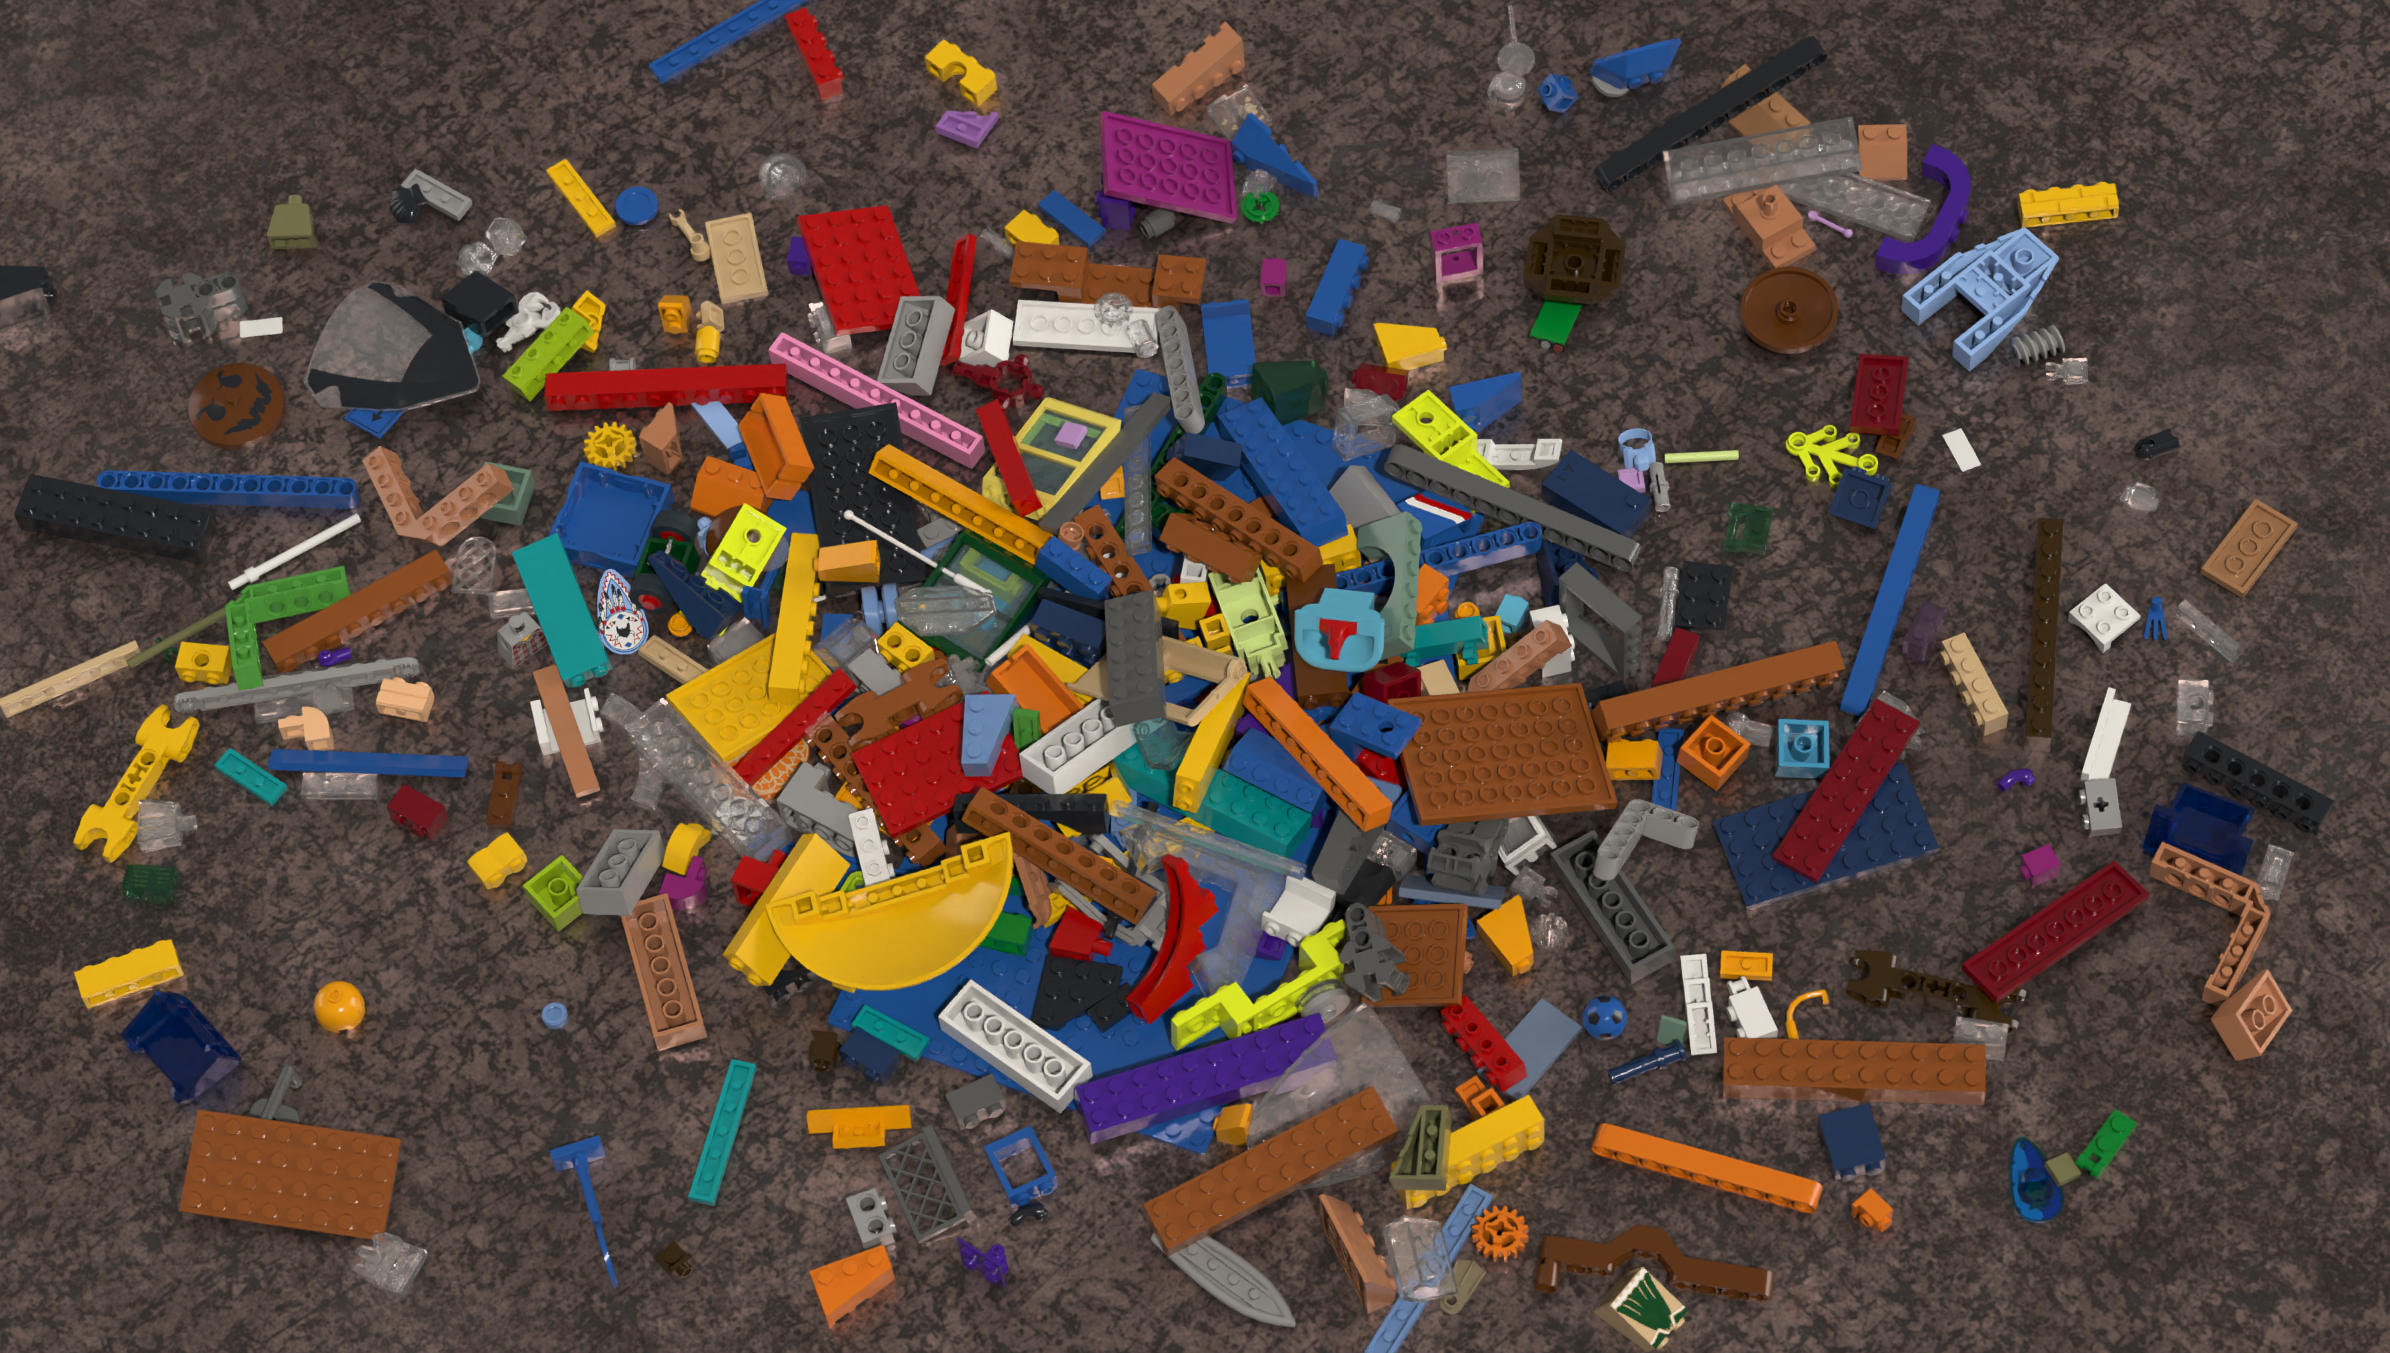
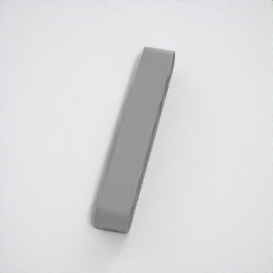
[1156,305,1205,434]

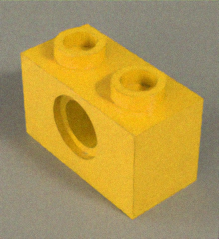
[175,642,232,685]

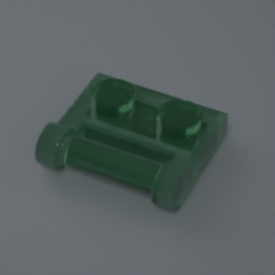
[1721,503,1773,555]

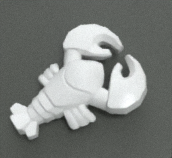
[496,292,561,352]

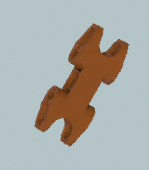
[834,659,964,752]

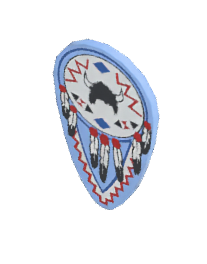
[597,569,649,655]

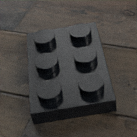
[1674,561,1733,636]

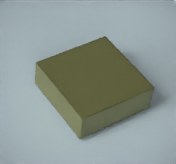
[2044,1152,2081,1187]

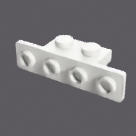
[849,808,896,887]

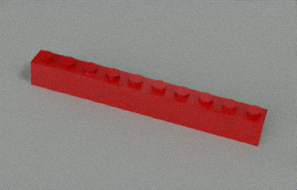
[545,363,789,411]

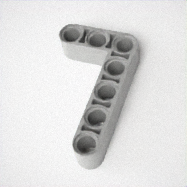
[1593,799,1699,880]

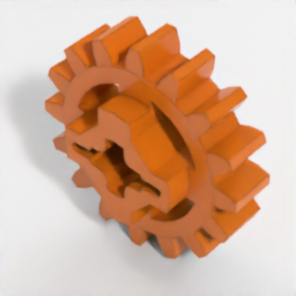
[1472,1205,1529,1262]

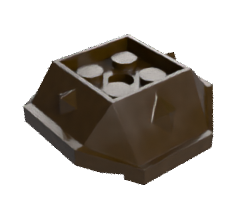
[1524,214,1626,304]

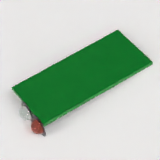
[1530,300,1583,353]

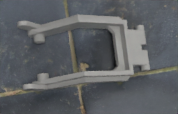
[1047,834,1170,952]

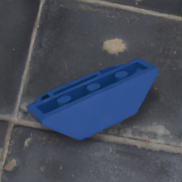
[1589,38,1681,89]

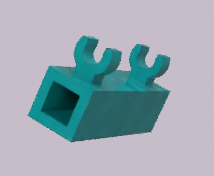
[1398,615,1488,668]

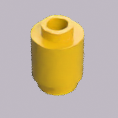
[695,326,720,363]

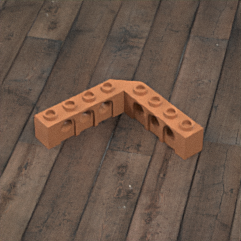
[362,446,514,547]
[1467,620,1572,692]
[2149,842,2271,1008]

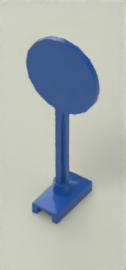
[742,491,818,629]
[549,1135,619,1288]

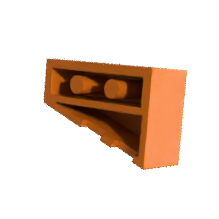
[809,1244,895,1329]

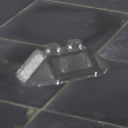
[894,585,997,636]

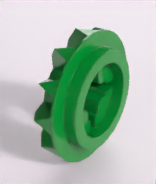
[1241,190,1279,225]

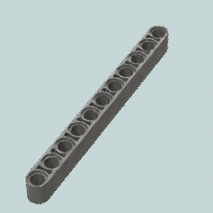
[1384,444,1641,572]

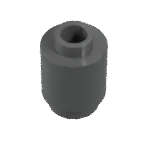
[1139,208,1176,239]

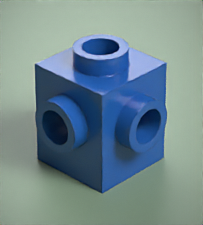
[1536,73,1579,113]

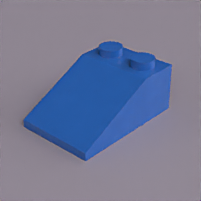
[1449,371,1522,433]

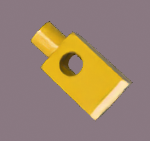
[1156,582,1211,630]

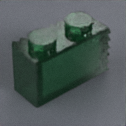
[121,863,180,906]

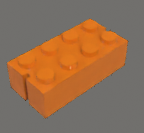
[738,393,814,501]
[985,643,1085,737]

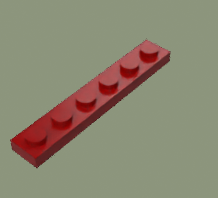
[940,233,977,367]
[730,667,857,790]

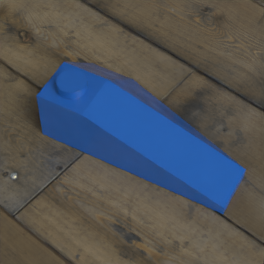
[1231,113,1318,198]

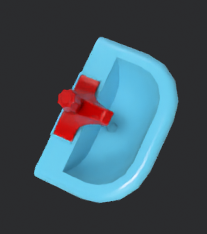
[1294,588,1385,673]

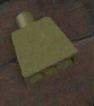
[267,195,316,249]

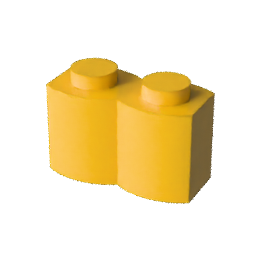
[467,832,528,890]

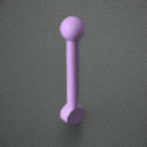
[1808,211,1853,238]

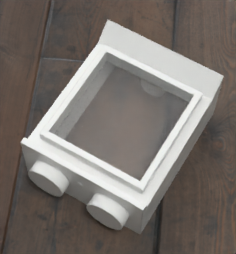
[1498,816,1557,875]

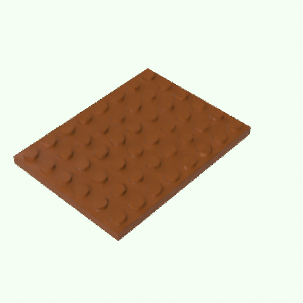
[1386,683,1618,826]

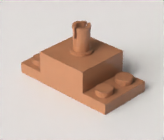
[1722,178,1816,269]

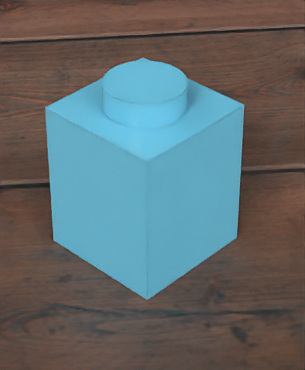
[1495,594,1529,638]

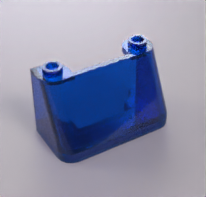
[120,989,242,1104]

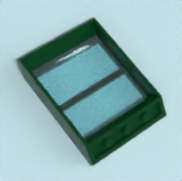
[898,529,1052,673]

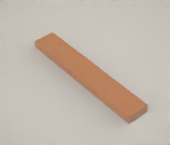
[533,664,600,798]

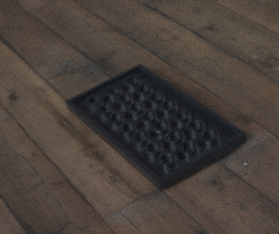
[800,402,926,599]

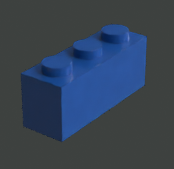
[1035,535,1113,601]

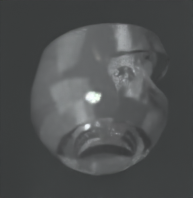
[1487,70,1528,111]

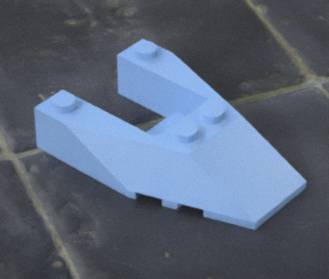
[1901,227,2059,371]

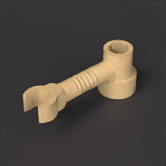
[669,209,711,262]

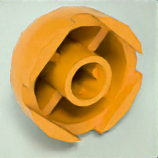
[314,981,365,1033]

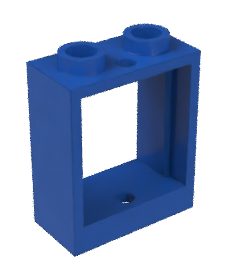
[984,1125,1058,1208]

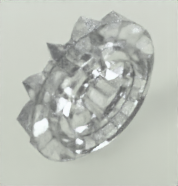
[1094,292,1133,328]

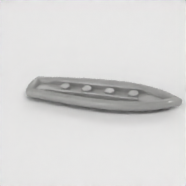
[1150,1232,1296,1327]

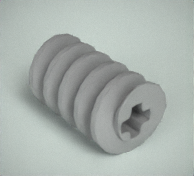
[2010,325,2065,367]

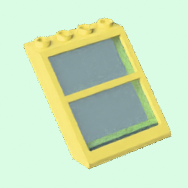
[981,397,1121,521]

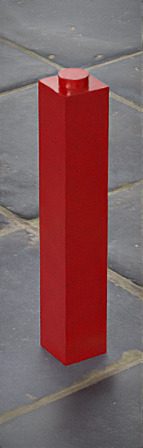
[975,399,1043,517]

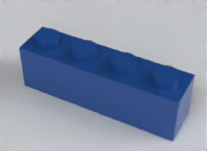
[1306,238,1369,336]

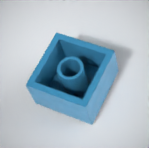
[1774,719,1830,779]

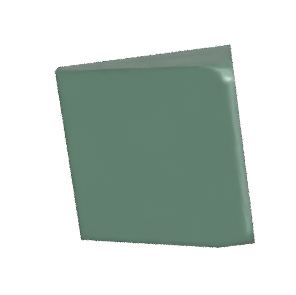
[1657,1015,1687,1046]

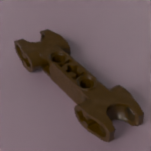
[1841,950,2026,1035]

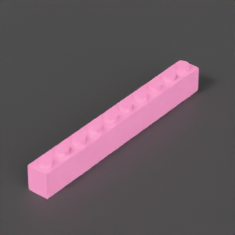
[768,332,985,469]

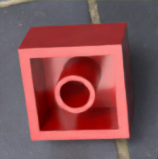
[731,849,787,909]

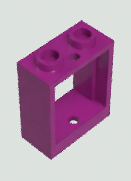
[1430,223,1483,283]

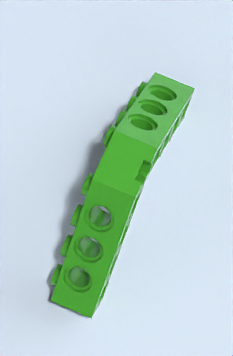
[225,566,351,691]

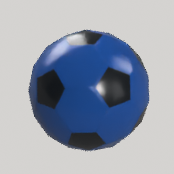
[1582,995,1627,1041]

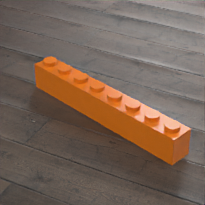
[1242,676,1393,832]

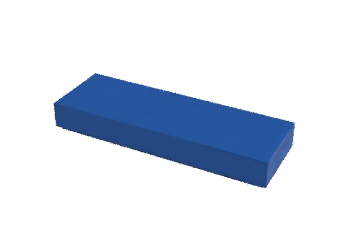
[1038,190,1106,248]

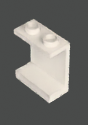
[530,688,604,756]
[1261,871,1336,947]

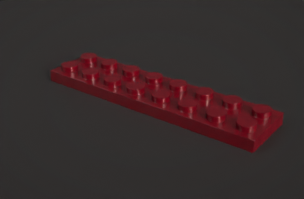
[1773,698,1920,884]
[1961,860,2149,1003]

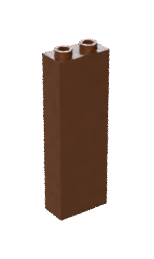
[1285,564,1349,710]

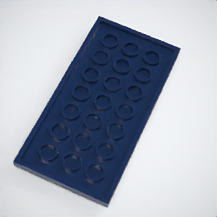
[1712,763,1939,911]

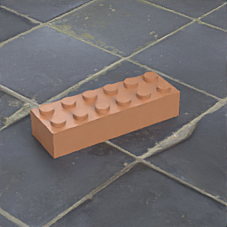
[621,893,707,1051]

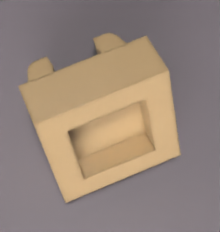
[696,300,725,332]

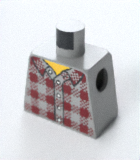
[497,612,548,669]

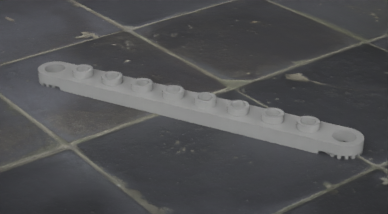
[173,657,420,713]

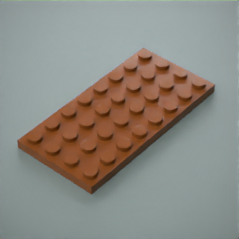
[179,1109,402,1242]

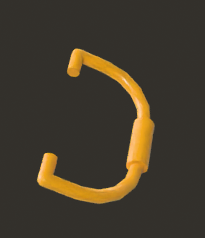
[1785,989,1829,1039]

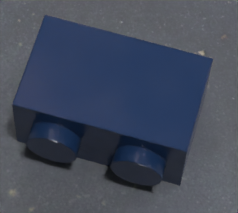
[840,1026,901,1086]

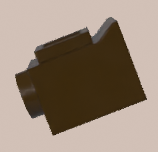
[808,1030,840,1073]

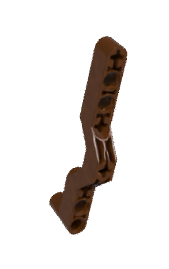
[1534,1225,1775,1303]

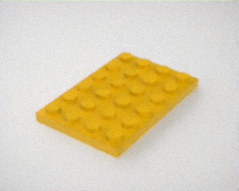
[666,632,833,764]

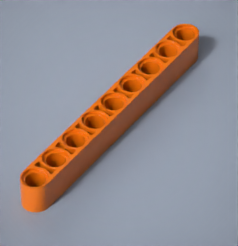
[1591,1123,1823,1213]

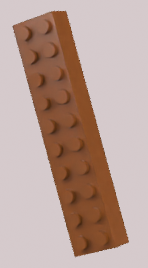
[1590,641,1845,744]
[1723,1037,1986,1105]
[1142,1086,1398,1257]

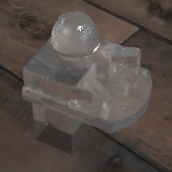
[947,654,980,698]

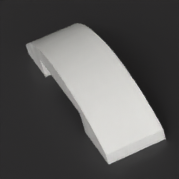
[1477,439,1562,470]

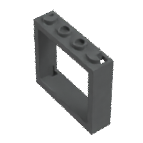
[1559,562,1642,681]

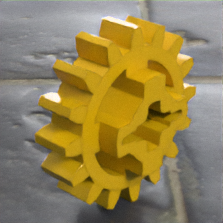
[584,422,637,472]

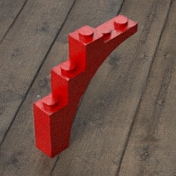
[1125,853,1219,1024]

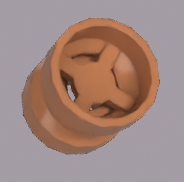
[1057,522,1084,553]

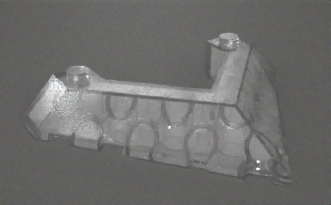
[1118,821,1297,998]

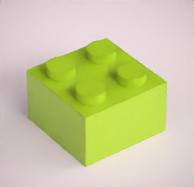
[523,855,584,932]

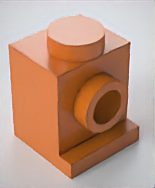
[1851,1188,1893,1233]

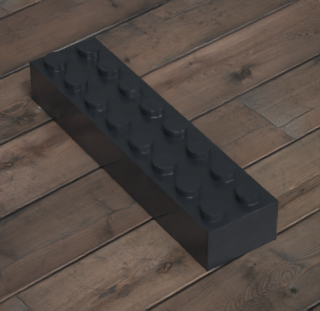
[14,474,218,564]

